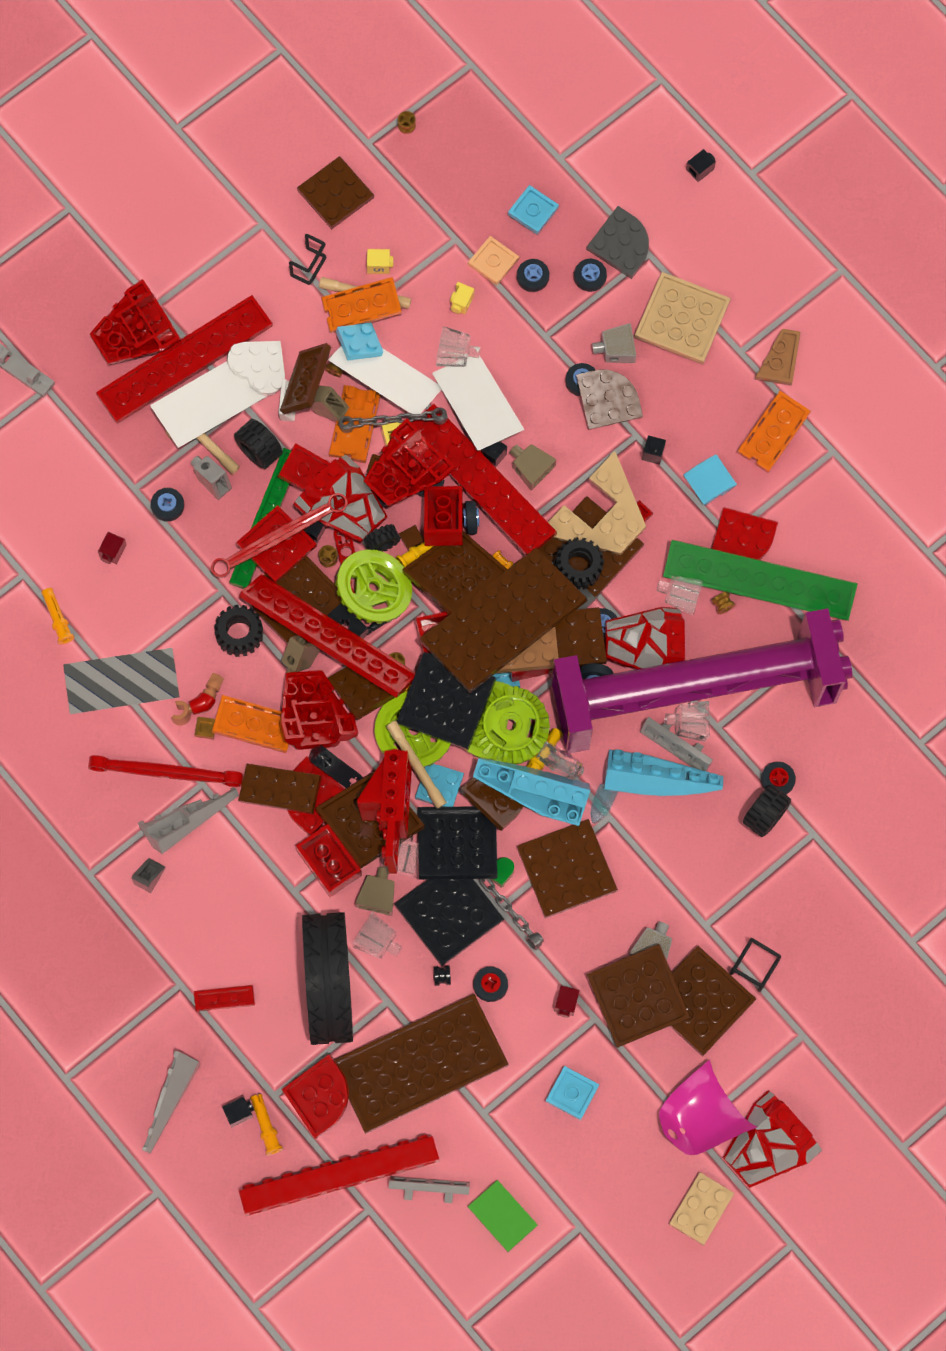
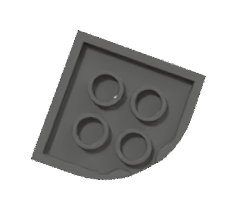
[586,206,649,279]

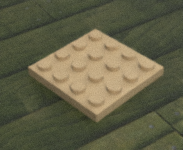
[634,272,731,364]

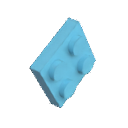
[508,185,559,235]
[336,323,384,361]
[415,764,464,807]
[546,1066,599,1121]

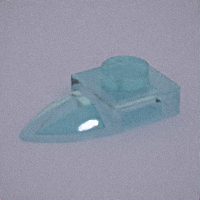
[590,784,618,824]

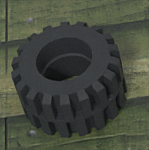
[234,418,283,469]
[554,537,604,590]
[214,605,263,657]
[743,785,791,837]

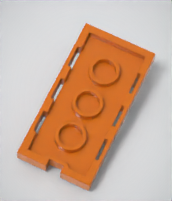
[321,277,402,334]
[329,385,381,463]
[738,391,811,473]
[212,695,289,753]

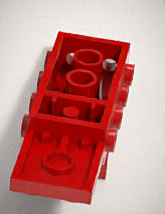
[357,749,412,874]

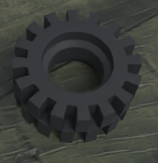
[364,524,401,552]

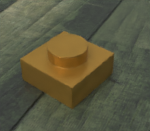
[194,717,215,740]

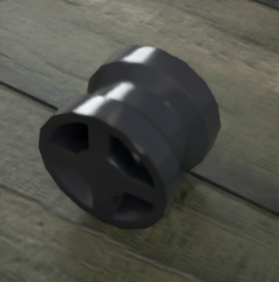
[434,965,451,986]

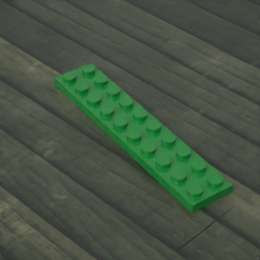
[663,539,858,621]

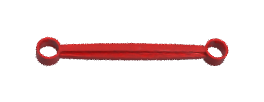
[211,493,348,578]
[88,755,243,787]

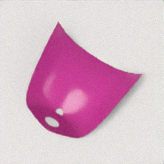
[659,1060,757,1155]

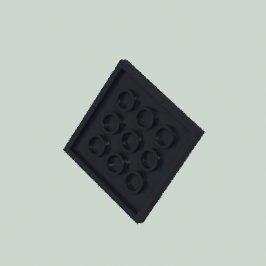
[397,652,497,750]
[418,806,497,880]
[394,879,504,967]

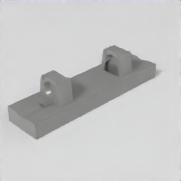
[0,344,55,398]
[640,717,713,771]
[389,1176,470,1203]

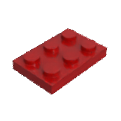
[277,443,330,491]

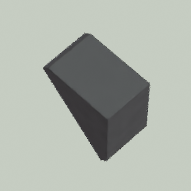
[132,858,165,893]

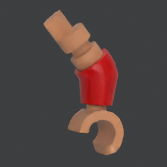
[171,673,224,726]

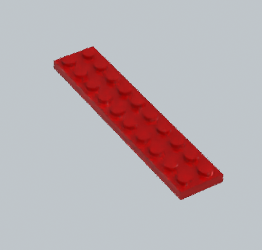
[96,295,273,424]
[411,404,557,555]
[239,574,416,698]

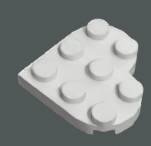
[227,341,285,396]

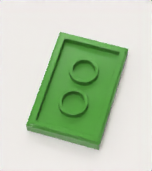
[468,1180,538,1252]

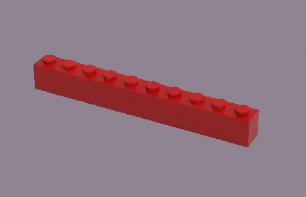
[239,1135,439,1216]

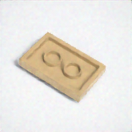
[669,1173,734,1246]

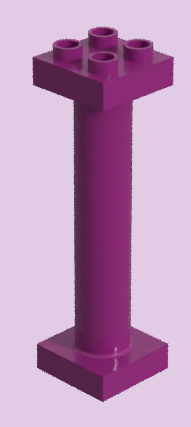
[551,608,853,754]

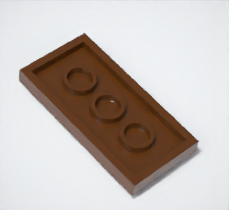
[280,343,331,415]
[238,763,322,814]

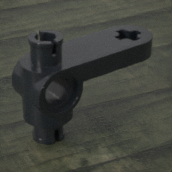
[310,745,363,788]

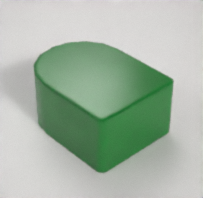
[490,857,514,888]

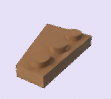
[755,329,801,386]

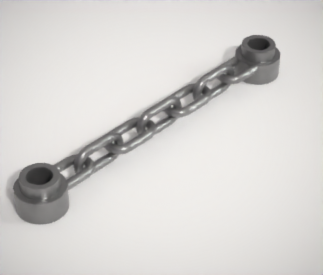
[339,408,448,433]
[479,879,544,950]

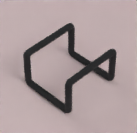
[289,234,327,285]
[730,938,781,992]

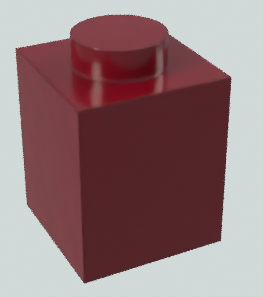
[98,532,126,565]
[554,985,580,1018]

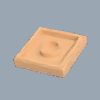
[468,236,519,286]

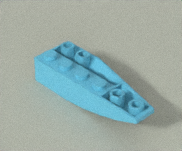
[604,749,723,796]
[473,758,590,826]

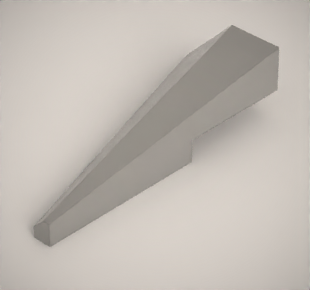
[138,787,239,854]
[142,1051,200,1153]

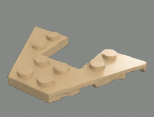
[548,451,646,555]

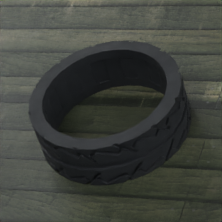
[302,912,353,1045]

